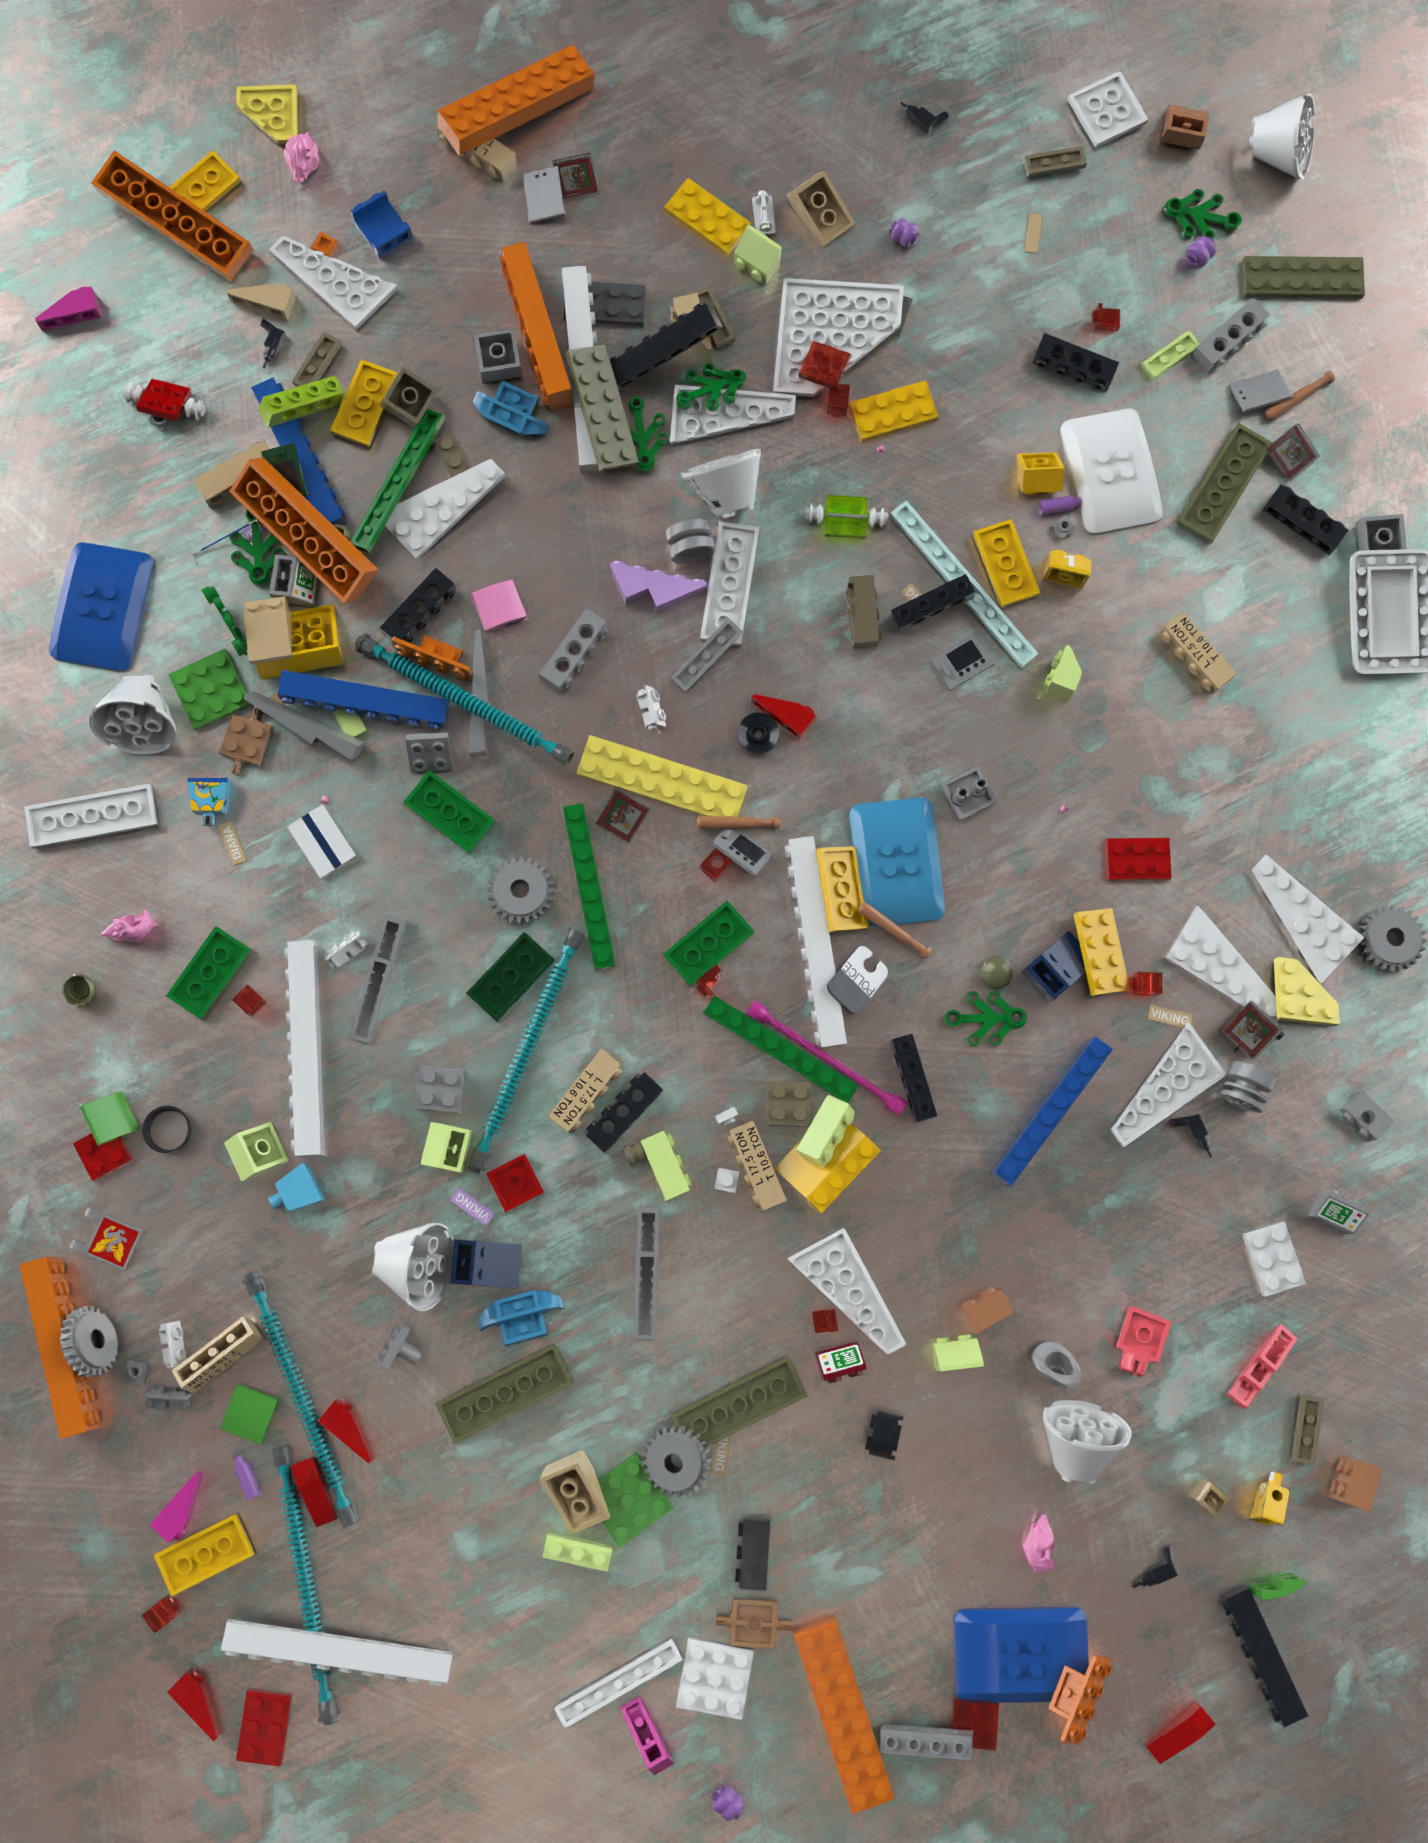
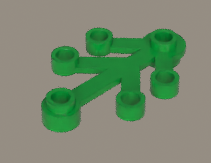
[1164,189,1242,239]
[676,363,746,411]
[628,396,668,472]
[229,509,286,586]
[201,586,248,656]
[944,991,1027,1047]

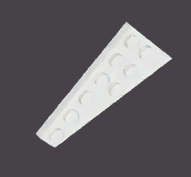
[269,236,399,330]
[670,385,796,445]
[385,459,506,560]
[1251,854,1364,984]
[1164,905,1278,1025]
[1110,1022,1227,1148]
[787,1228,907,1355]

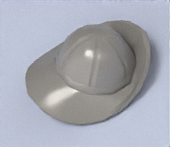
[1031,1341,1081,1389]

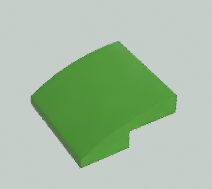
[80,1091,140,1146]
[220,1384,279,1444]
[1249,1573,1306,1600]

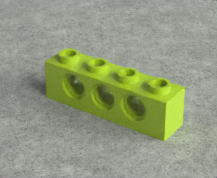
[258,376,345,428]

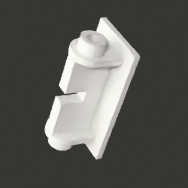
[752,191,776,235]
[637,686,666,731]
[324,931,368,969]
[158,1321,186,1368]

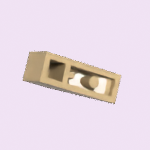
[227,284,296,320]

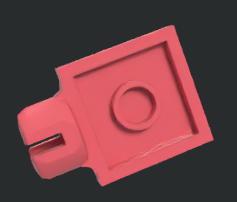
[1115,1306,1171,1377]

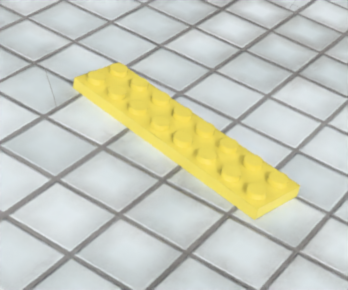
[576,735,748,817]

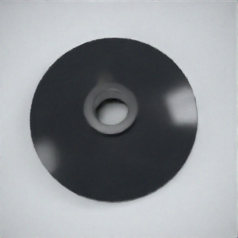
[738,713,779,754]

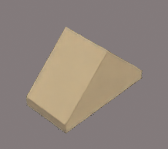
[1188,1478,1229,1518]

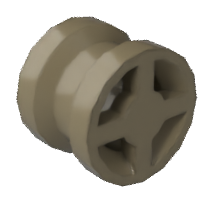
[623,1141,647,1167]

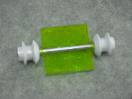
[805,495,888,539]

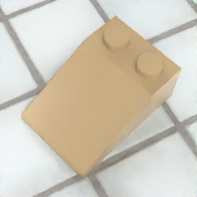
[786,170,855,247]
[670,293,712,364]
[244,596,292,664]
[539,1450,610,1534]

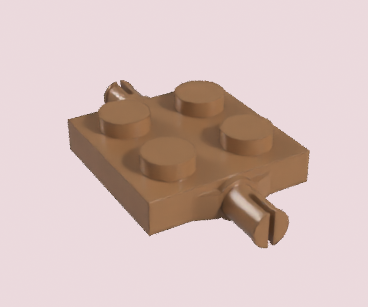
[219,706,273,775]
[716,1598,792,1649]

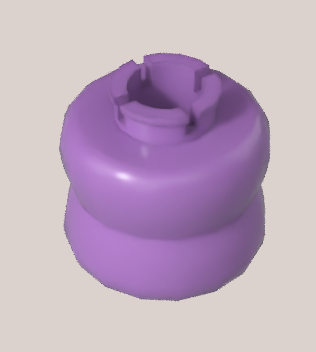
[889,218,920,248]
[1187,236,1217,267]
[711,1785,745,1821]

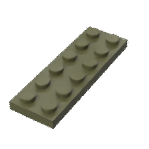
[1242,256,1365,298]
[565,345,639,471]
[1177,423,1273,544]
[435,1344,574,1444]
[670,1356,807,1448]

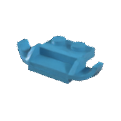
[473,380,550,435]
[478,1290,564,1347]

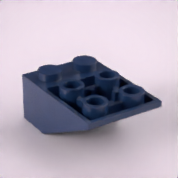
[1022,931,1086,1003]
[450,1239,522,1289]

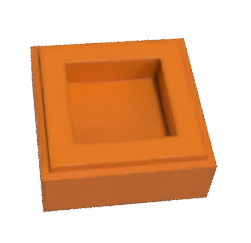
[310,231,339,257]

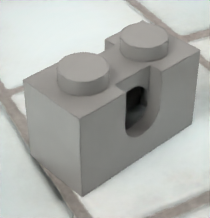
[1339,1091,1395,1141]

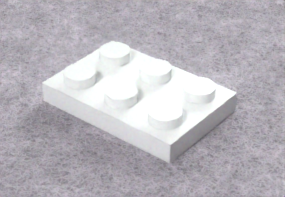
[1242,1221,1306,1297]

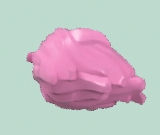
[284,132,319,183]
[101,909,156,944]
[1022,1513,1055,1572]

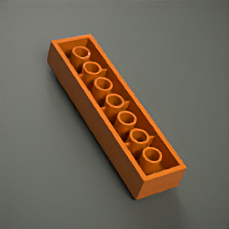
[438,44,595,155]
[91,150,254,282]
[499,241,573,412]
[229,458,379,604]
[19,1257,100,1439]
[792,1615,895,1815]

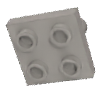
[405,731,453,772]
[940,765,997,822]
[378,1321,422,1370]

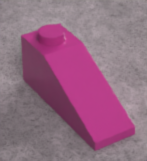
[35,286,102,331]
[149,1471,203,1543]
[620,1696,674,1775]

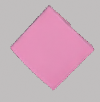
[471,579,527,632]

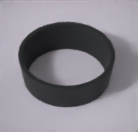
[142,1106,191,1153]

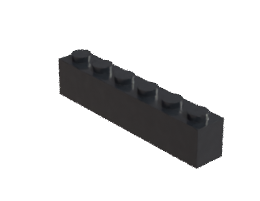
[609,302,723,390]
[1220,1585,1308,1728]

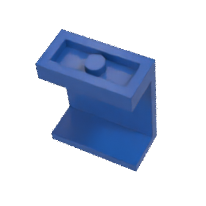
[351,190,413,258]

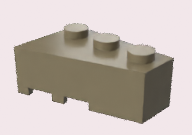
[846,575,882,649]

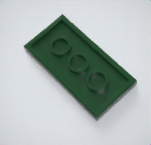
[466,932,555,1022]

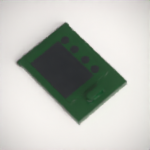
[261,442,309,497]

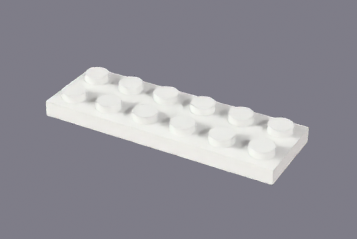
[700,521,759,647]
[24,784,158,849]

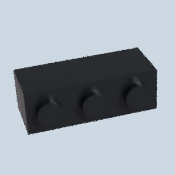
[735,1517,770,1591]

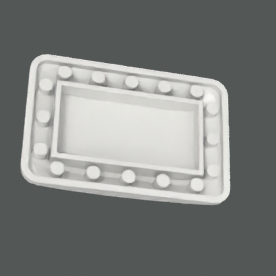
[1060,409,1163,535]
[1349,549,1428,675]

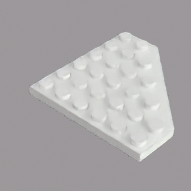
[773,278,904,397]

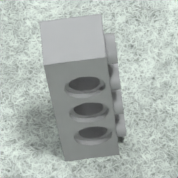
[1192,297,1270,373]
[539,608,608,693]
[880,1724,973,1761]

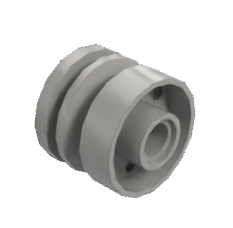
[1220,1061,1276,1113]

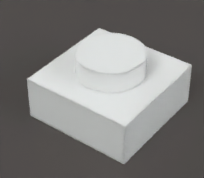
[715,1107,738,1126]
[714,1168,740,1193]

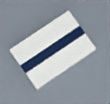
[287,804,357,880]

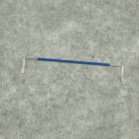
[192,519,263,566]

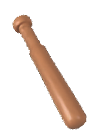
[1265,371,1335,421]
[697,816,780,829]
[858,902,932,959]

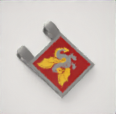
[70,1208,144,1271]

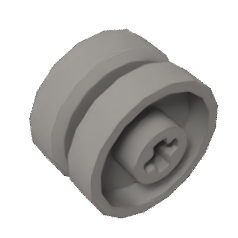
[666,519,716,564]

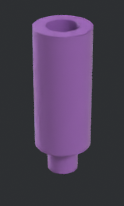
[1039,496,1081,515]
[233,1455,262,1501]

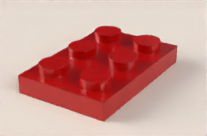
[1106,838,1172,881]
[236,1689,293,1767]

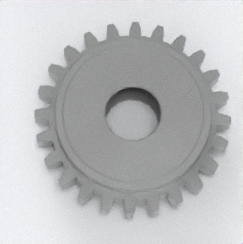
[487,857,554,924]
[1358,905,1427,972]
[60,1306,118,1378]
[642,1425,712,1497]

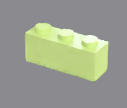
[796,1095,855,1167]
[640,1131,692,1201]
[542,1532,613,1572]

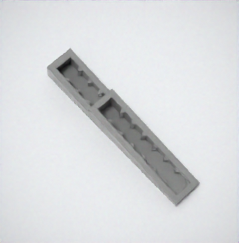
[469,630,490,758]
[244,692,366,760]
[349,915,408,1044]
[634,1205,660,1340]

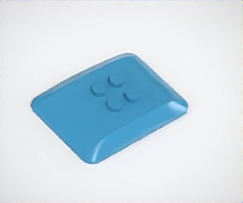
[849,798,945,927]

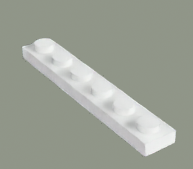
[554,1638,683,1729]

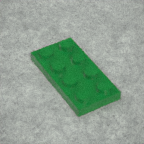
[403,770,496,854]
[663,900,755,987]
[166,926,252,1020]

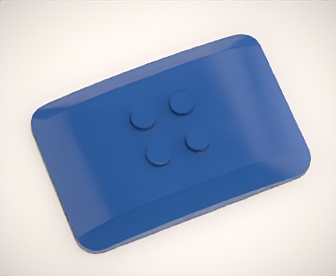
[49,542,154,671]
[954,1607,1089,1703]

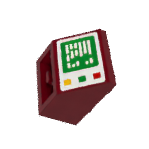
[815,1341,867,1384]

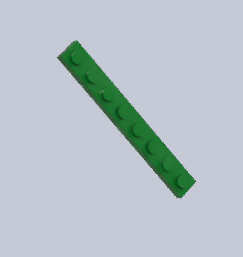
[350,409,445,553]
[563,803,616,970]
[703,995,859,1103]

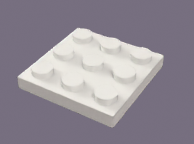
[1067,71,1149,148]
[676,1637,754,1720]

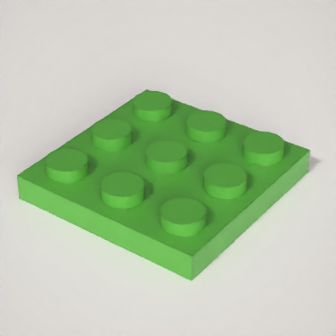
[168,648,252,731]
[598,1453,674,1548]

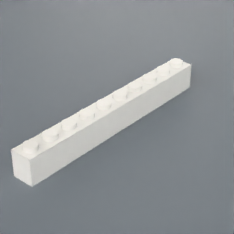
[562,266,599,471]
[785,836,847,1049]
[284,940,324,1157]
[221,1619,452,1686]

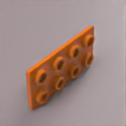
[391,635,473,682]
[1048,1654,1112,1745]

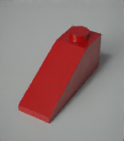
[751,694,816,740]
[318,1399,374,1464]
[290,1456,338,1528]
[167,1668,222,1742]
[1145,1701,1216,1764]

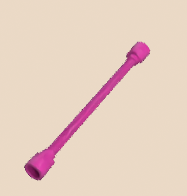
[746,1000,908,1116]

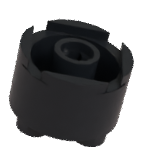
[865,1410,904,1461]

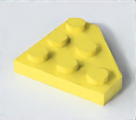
[236,85,298,144]
[1274,957,1340,1026]

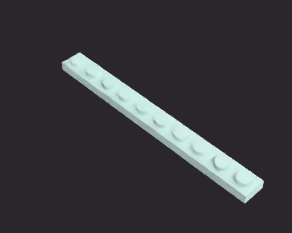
[890,500,1038,669]

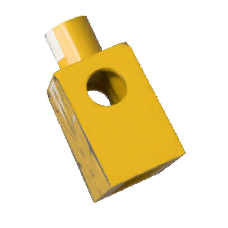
[1248,1472,1289,1526]

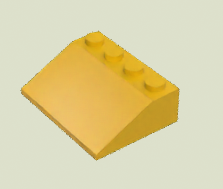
[255,604,343,680]
[774,1123,881,1214]

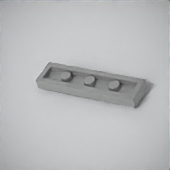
[671,618,743,692]

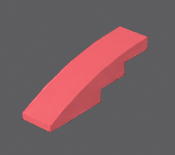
[1226,1324,1298,1409]

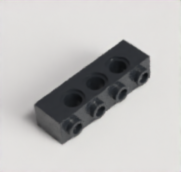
[1032,333,1119,392]
[1262,484,1349,556]
[380,568,456,643]
[891,574,975,633]
[890,1033,937,1123]
[586,1072,663,1154]

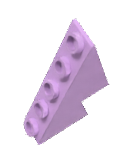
[610,561,707,613]

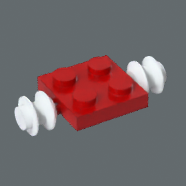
[123,378,206,421]

